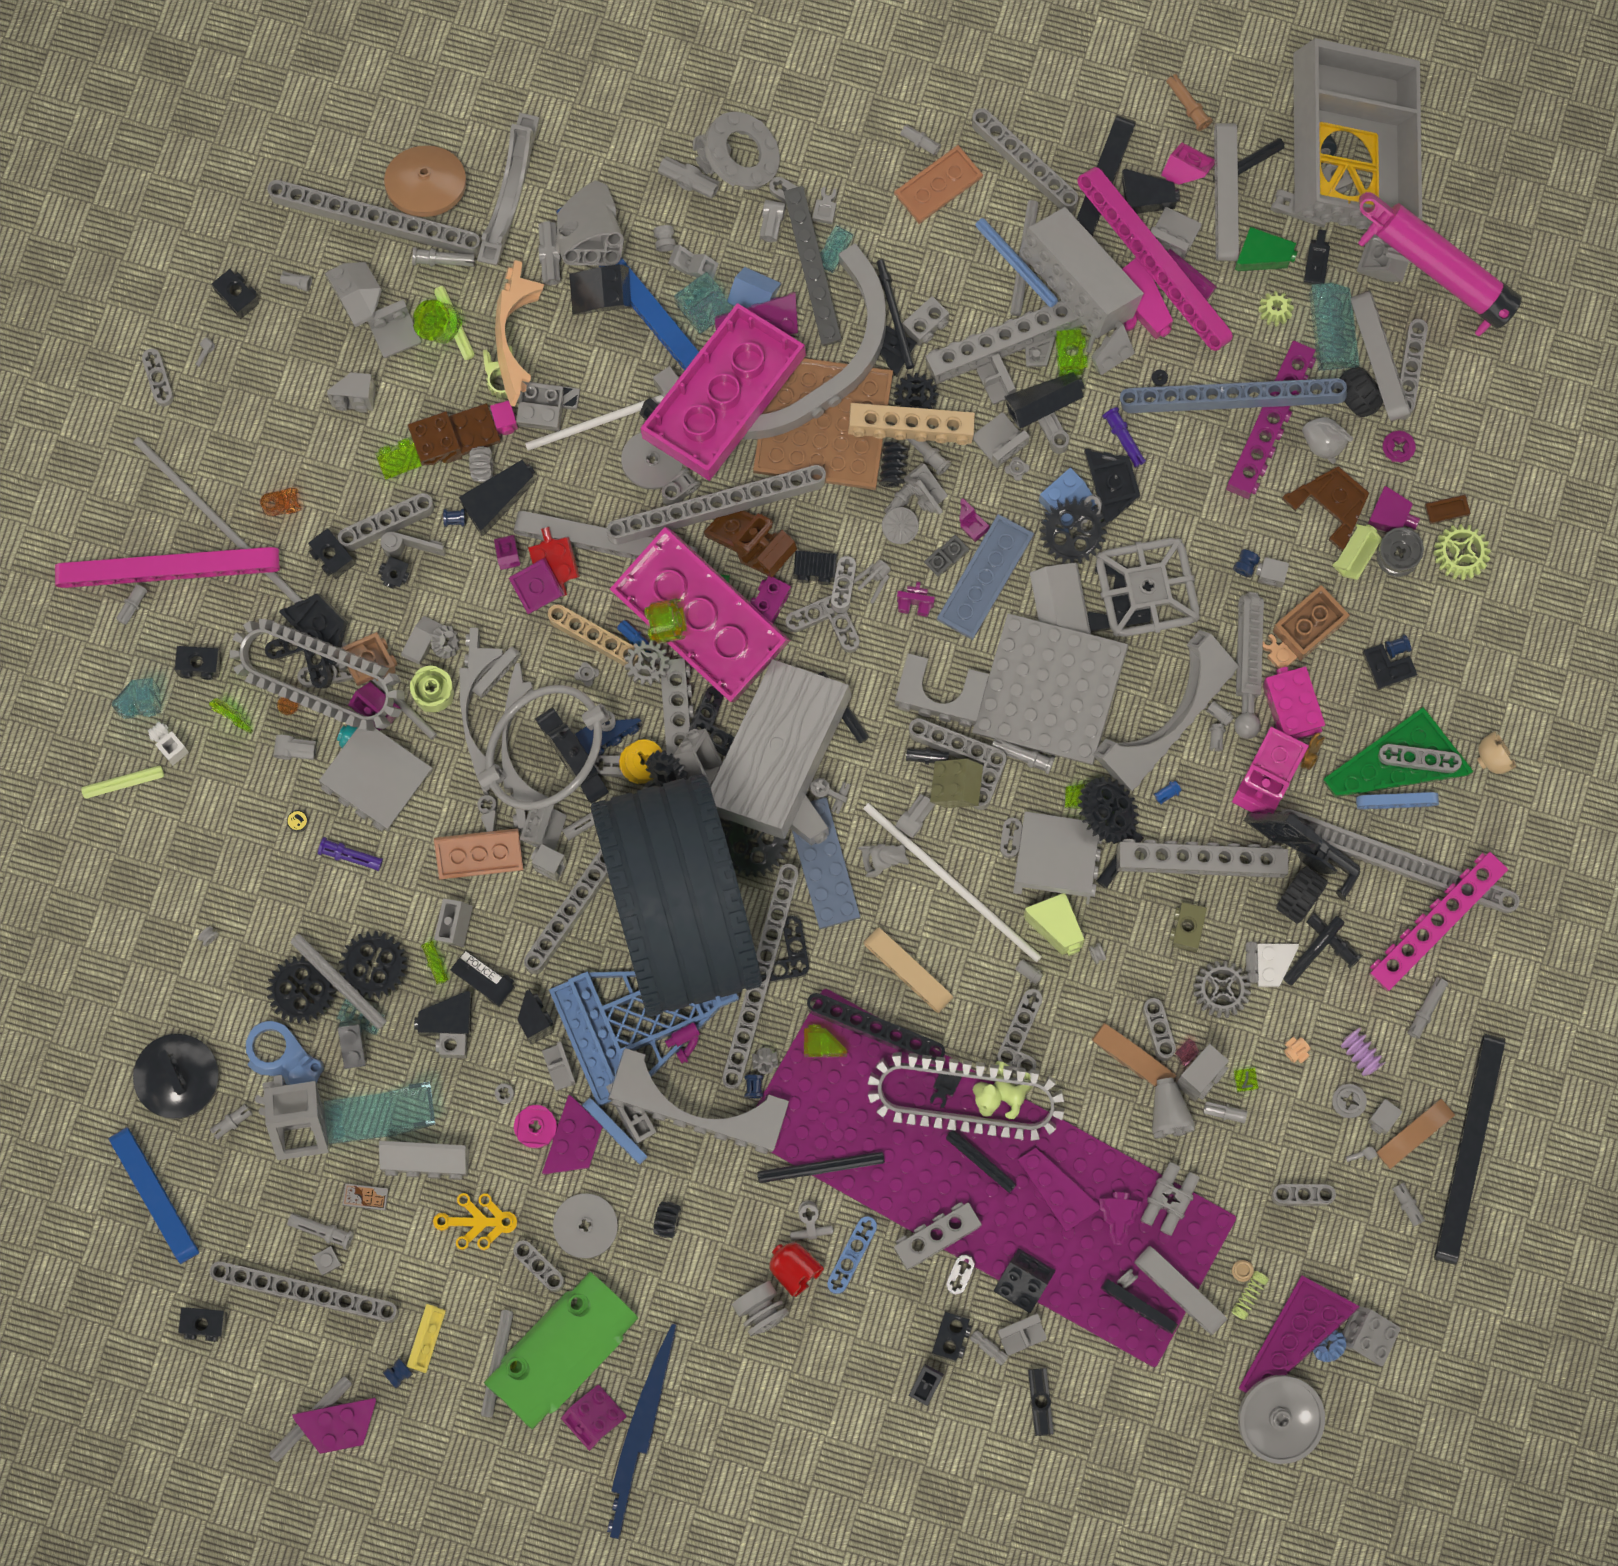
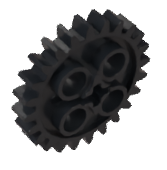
[1039,497,1107,564]
[1078,776,1139,844]
[724,820,789,877]
[339,931,408,1000]
[266,955,337,1025]

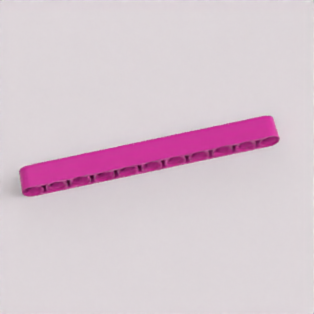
[1077,167,1233,351]
[55,547,280,588]

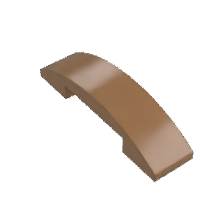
[1376,1099,1455,1169]

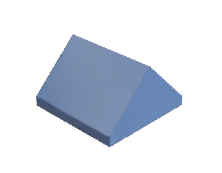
[727,267,781,308]

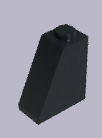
[1121,169,1180,214]
[414,991,472,1037]

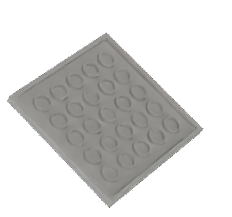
[972,614,1129,765]

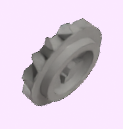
[431,625,460,659]
[1332,1084,1367,1118]

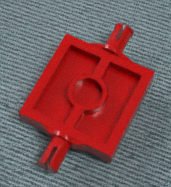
[528,527,580,596]

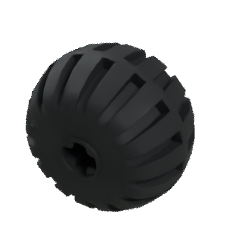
[1336,367,1383,417]

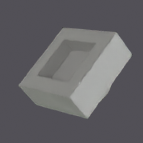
[312,1246,342,1276]

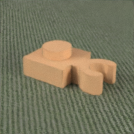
[1262,634,1297,669]

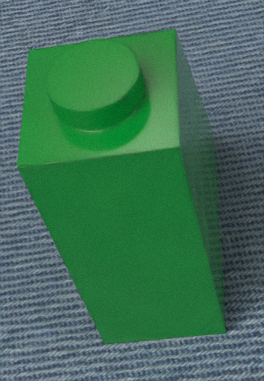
[1235,227,1298,272]

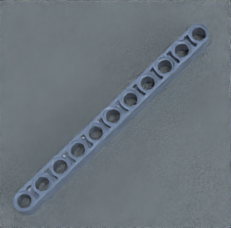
[1120,378,1347,413]

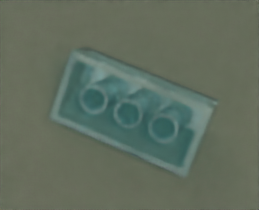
[1309,283,1360,371]

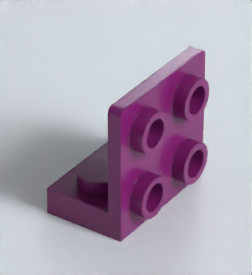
[561,1385,627,1451]

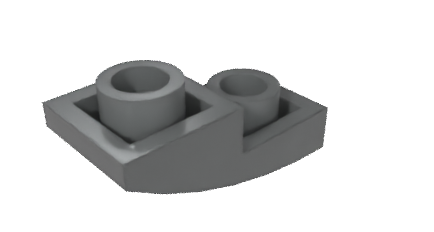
[924,535,970,577]

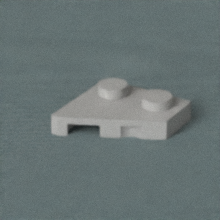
[1091,321,1135,375]

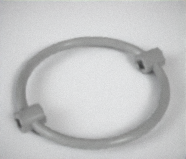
[477,685,610,810]

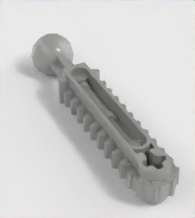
[1234,592,1264,739]

